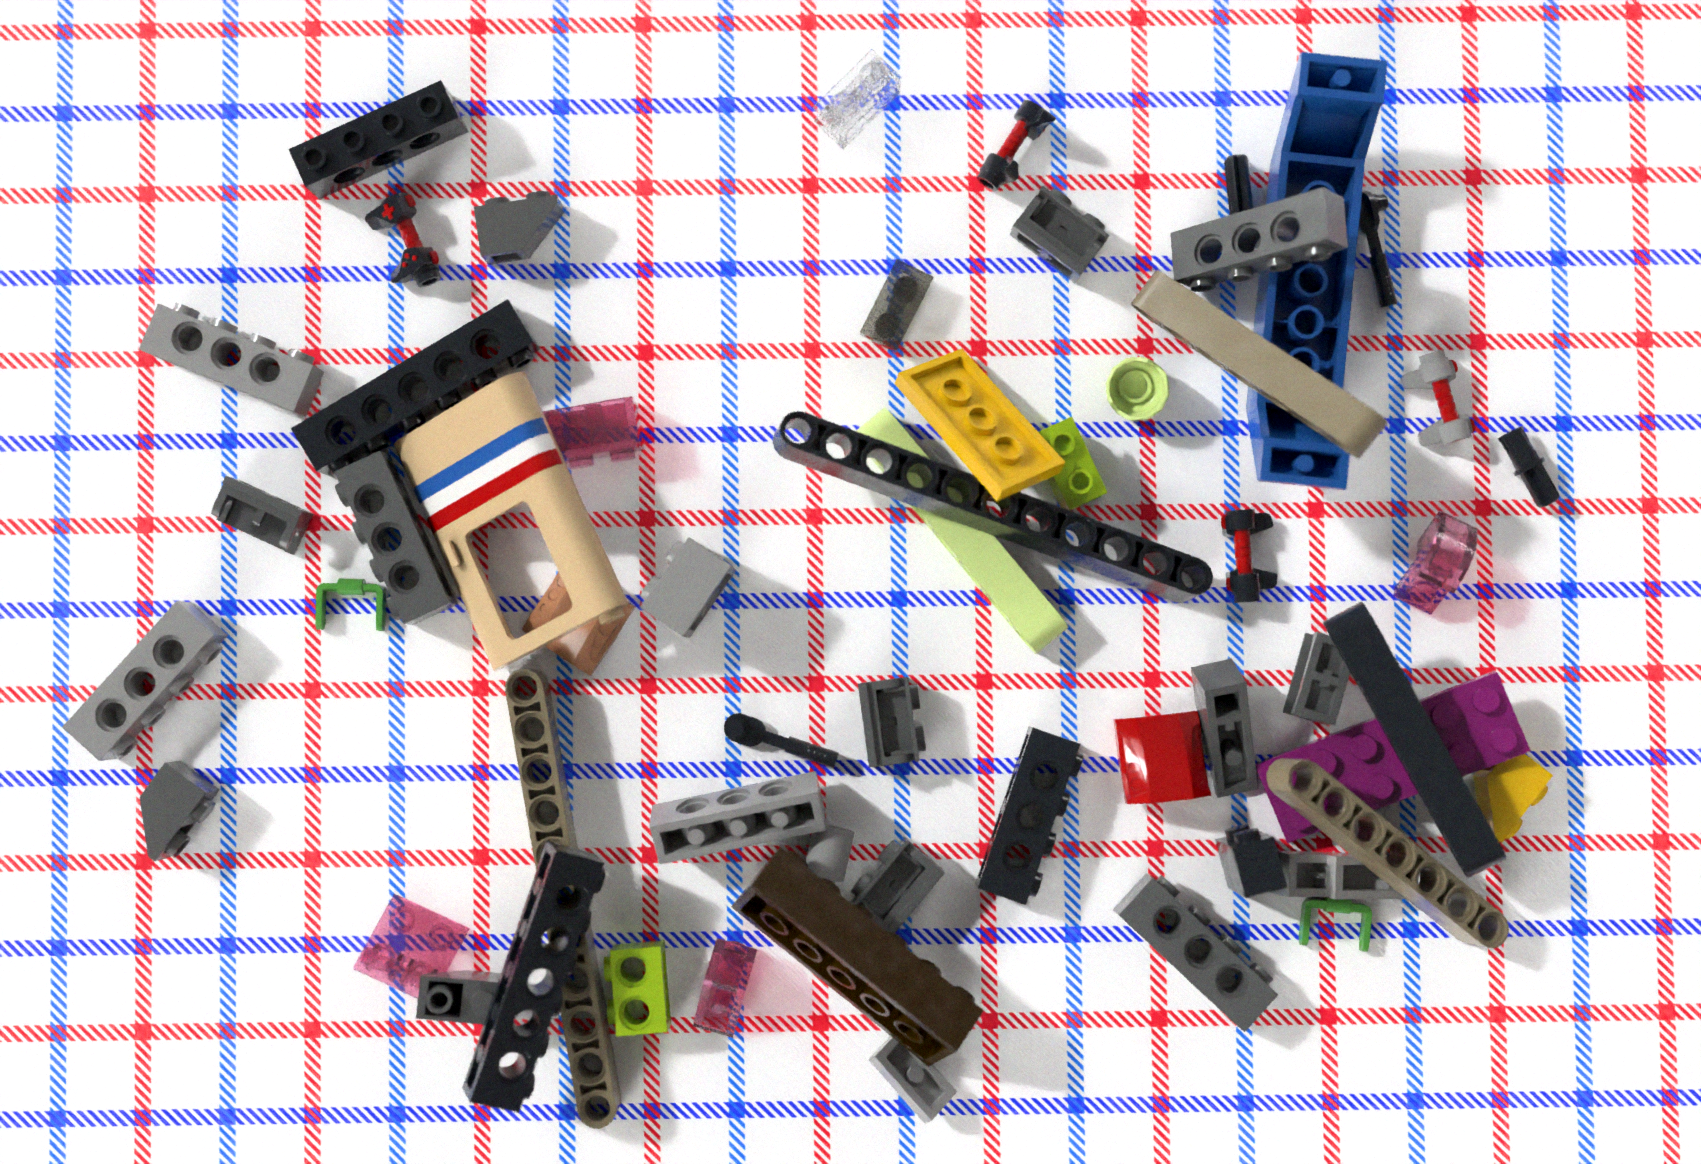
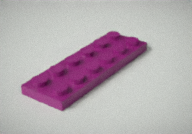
[1255,671,1531,843]

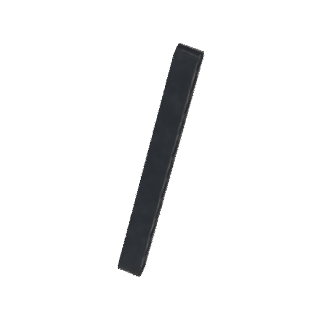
[772,411,1213,603]

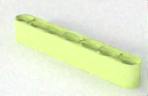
[856,407,1068,654]

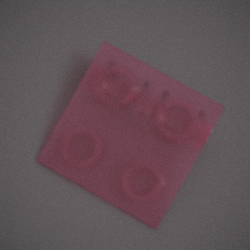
[353,894,470,999]

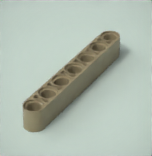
[1130,270,1388,459]
[1267,758,1509,948]

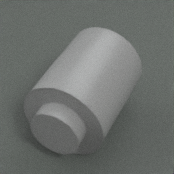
[806,824,855,883]

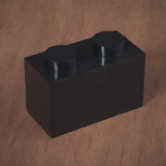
[1215,824,1288,898]

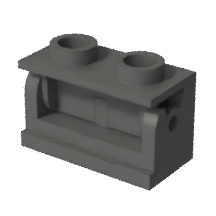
[1009,186,1110,283]
[1282,632,1350,726]
[858,677,926,768]
[850,837,945,933]

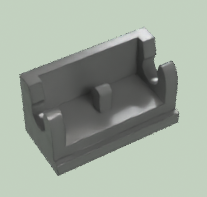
[211,475,314,555]

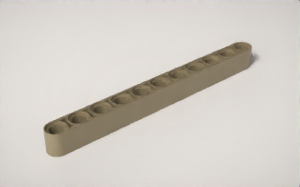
[505,669,621,1129]

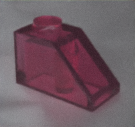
[693,938,758,1038]

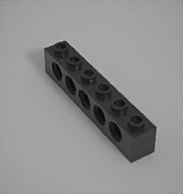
[291,299,540,477]
[462,840,606,1113]

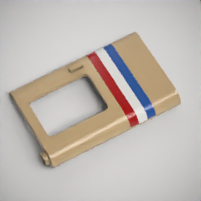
[393,372,629,672]

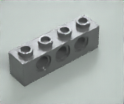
[1170,187,1348,292]
[334,450,458,625]
[1113,873,1279,1032]

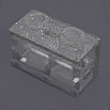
[813,49,902,150]

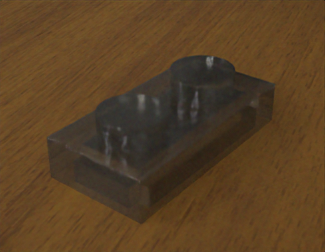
[860,259,934,353]

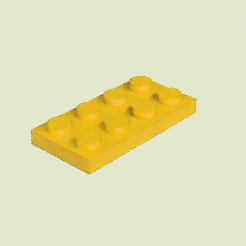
[895,348,1065,501]

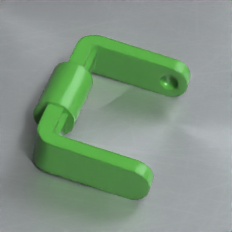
[315,578,387,631]
[1299,897,1372,952]

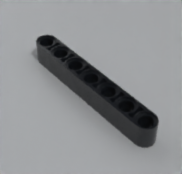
[1323,601,1507,878]

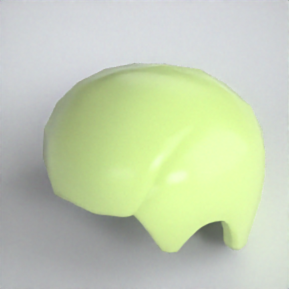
[1105,357,1170,421]

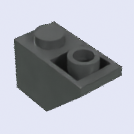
[474,191,564,265]
[139,760,220,862]
[415,970,501,1025]

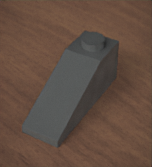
[1191,658,1258,798]

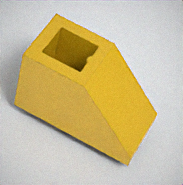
[1473,754,1553,843]

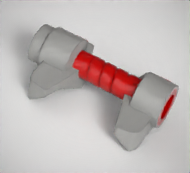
[1401,349,1476,447]

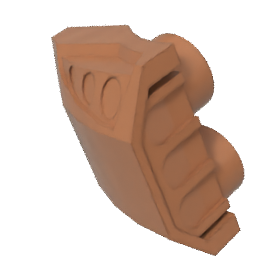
[521,572,636,676]

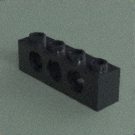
[288,80,469,200]
[975,726,1084,905]

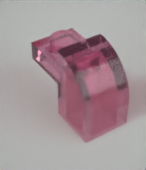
[1394,510,1477,615]

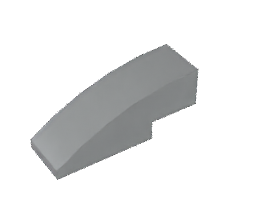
[1270,851,1406,899]

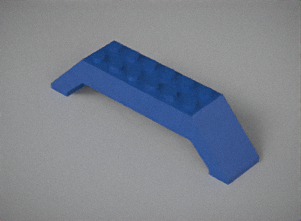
[1246,52,1388,490]

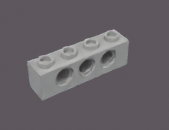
[138,302,325,417]
[62,601,228,761]
[649,771,826,865]

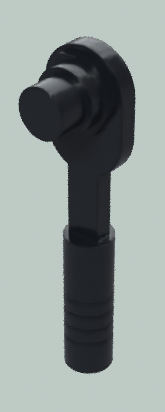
[1359,191,1398,308]
[724,713,839,768]

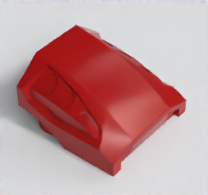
[1113,711,1211,804]

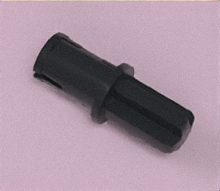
[1497,426,1559,508]

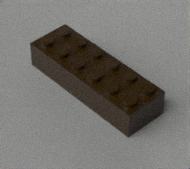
[731,847,984,1067]

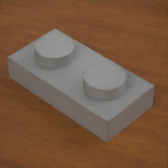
[868,1036,957,1124]

